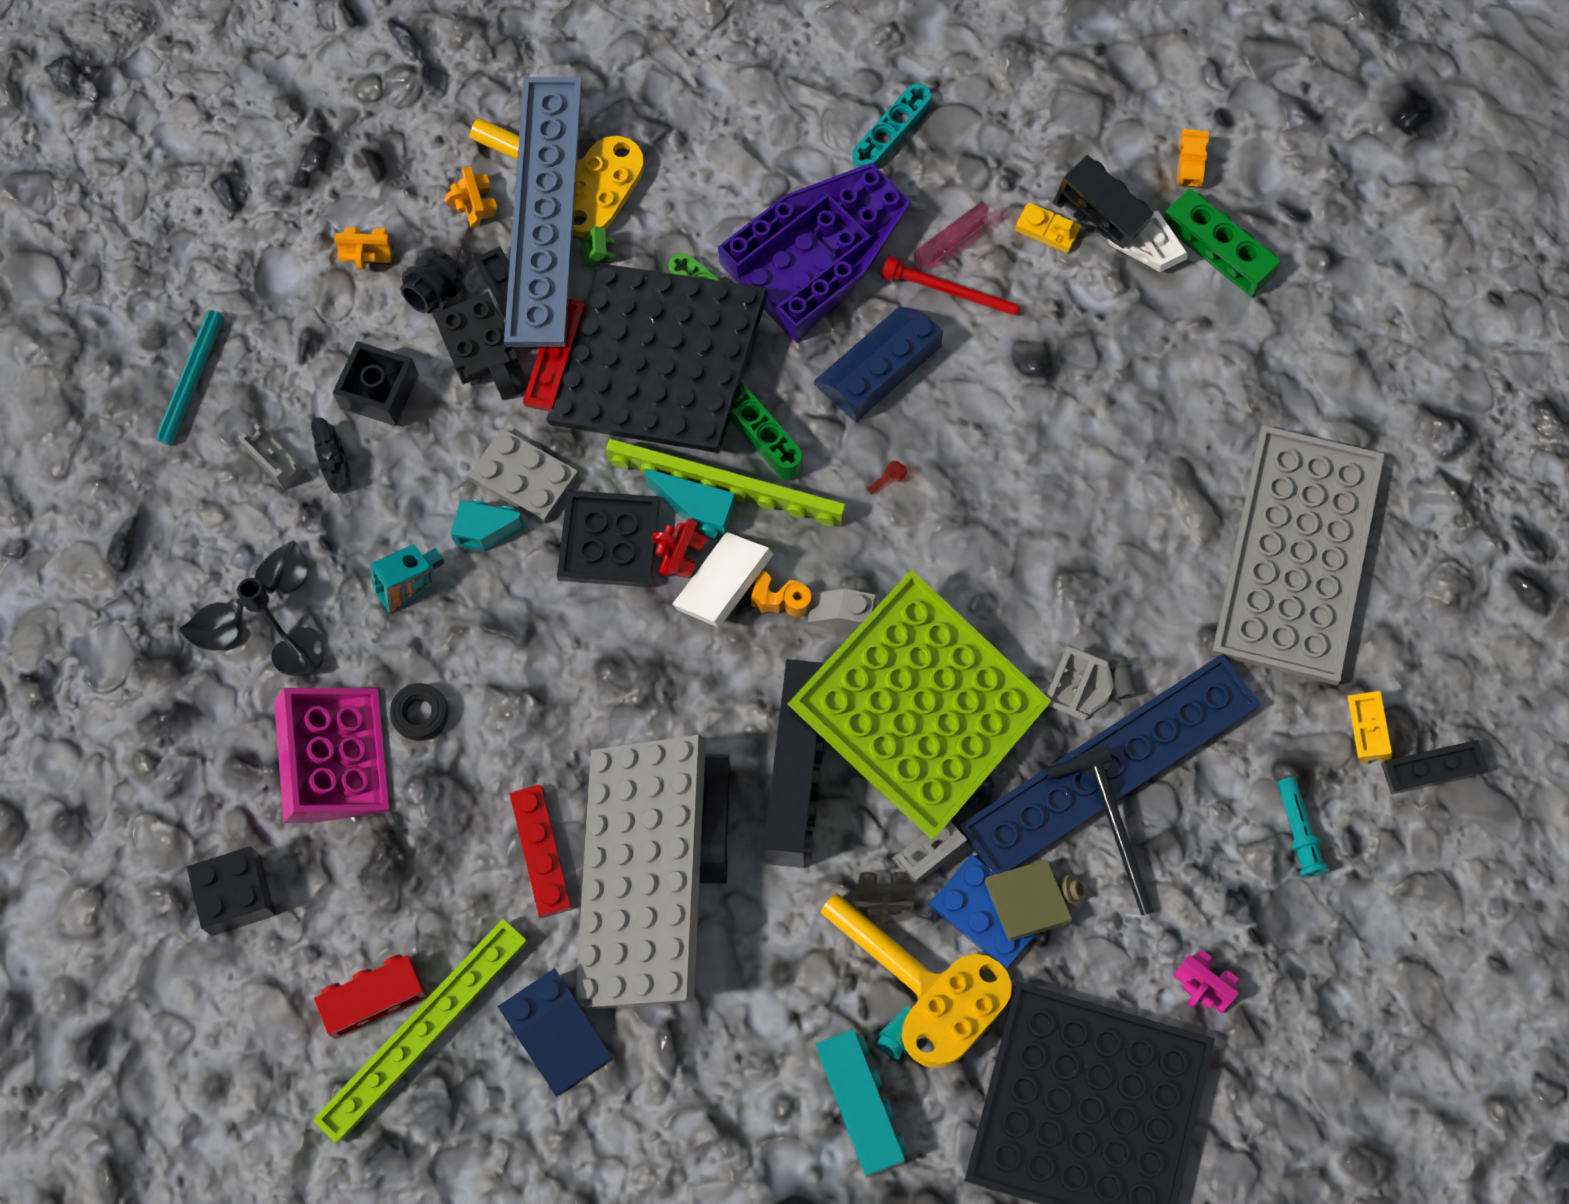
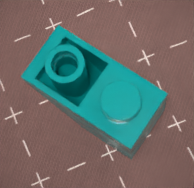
[451,499,525,551]

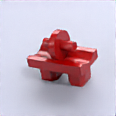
[651,518,707,578]

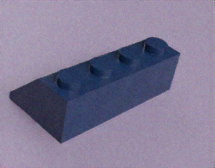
[814,306,943,423]

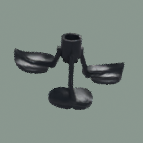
[179,540,324,676]

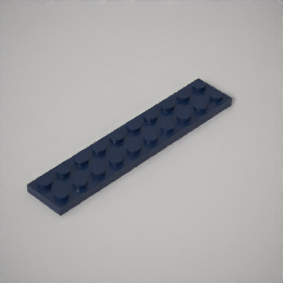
[958,654,1261,875]

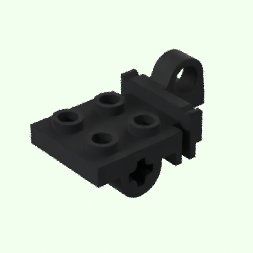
[432,292,528,400]

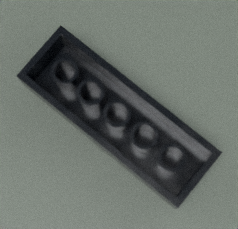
[763,659,824,868]

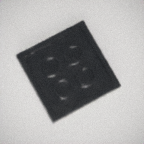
[557,490,660,587]

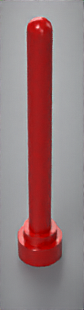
[881,255,1021,315]

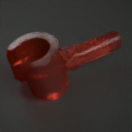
[867,461,907,495]

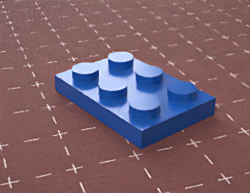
[929,854,1037,970]

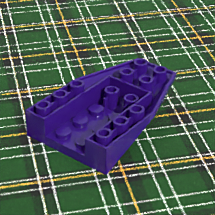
[718,163,911,343]

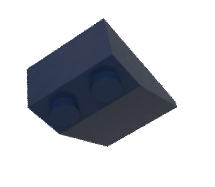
[498,968,613,1097]

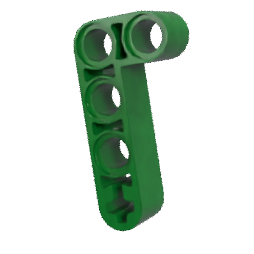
[729,382,803,481]

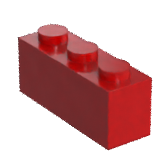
[314,954,428,1040]

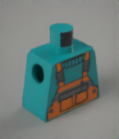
[370,545,444,614]

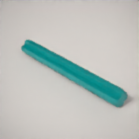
[156,310,224,445]

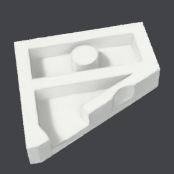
[1107,210,1187,272]

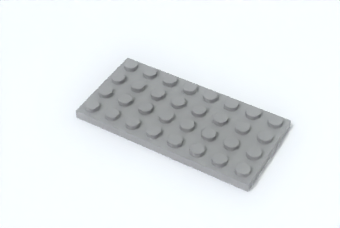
[1211,425,1384,685]
[575,735,706,1010]

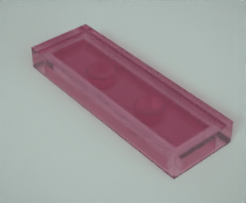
[913,201,989,272]

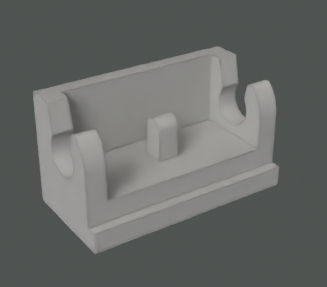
[237,423,308,490]
[892,821,967,887]

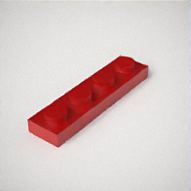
[523,299,585,412]
[509,784,572,919]

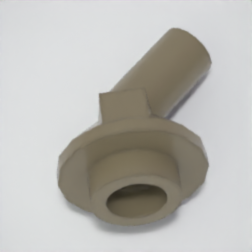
[1058,874,1086,907]

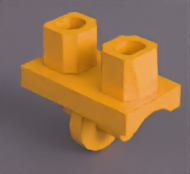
[445,167,497,228]
[334,227,393,270]

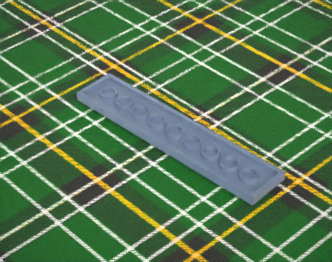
[504,77,583,347]

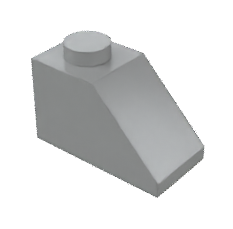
[807,588,875,633]

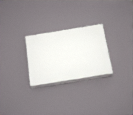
[673,532,774,628]

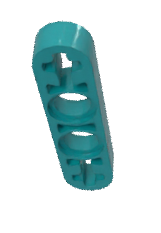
[852,83,931,169]

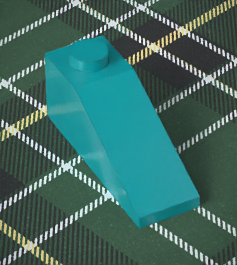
[644,469,736,538]

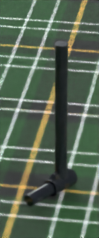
[1045,745,1154,916]

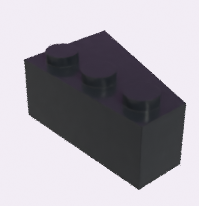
[1053,154,1154,249]

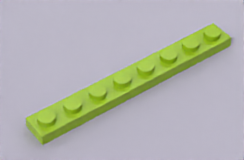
[606,438,845,527]
[312,919,528,1145]

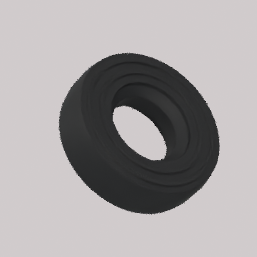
[390,683,449,741]

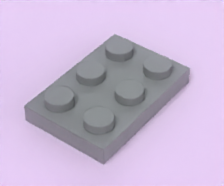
[468,428,579,524]

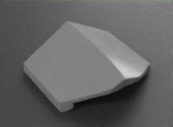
[1046,645,1114,720]

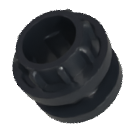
[400,251,463,314]

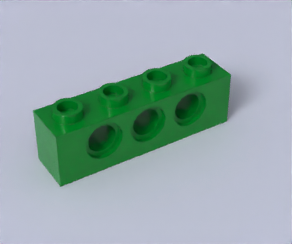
[1164,188,1281,298]

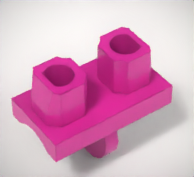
[1173,950,1240,1014]

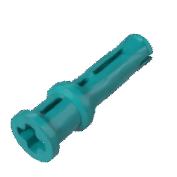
[1276,777,1330,878]

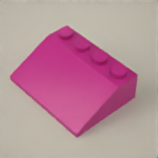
[274,688,389,823]

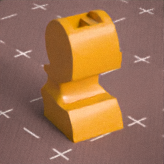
[1177,129,1209,187]
[751,570,811,617]

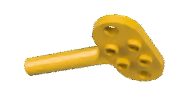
[470,118,644,238]
[821,893,1012,1069]

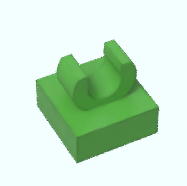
[582,226,616,268]

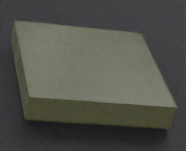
[984,860,1072,942]

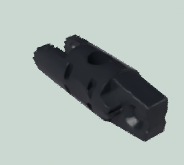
[311,417,351,494]

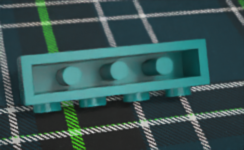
[815,1029,908,1179]

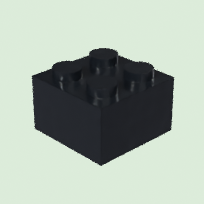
[332,341,419,426]
[186,846,276,936]

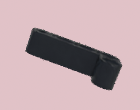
[699,754,730,884]

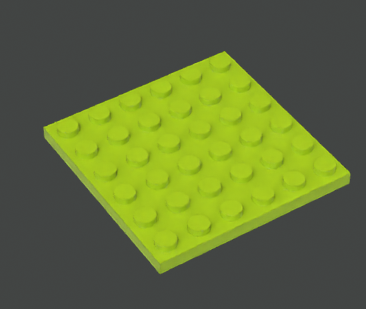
[787,569,1051,840]

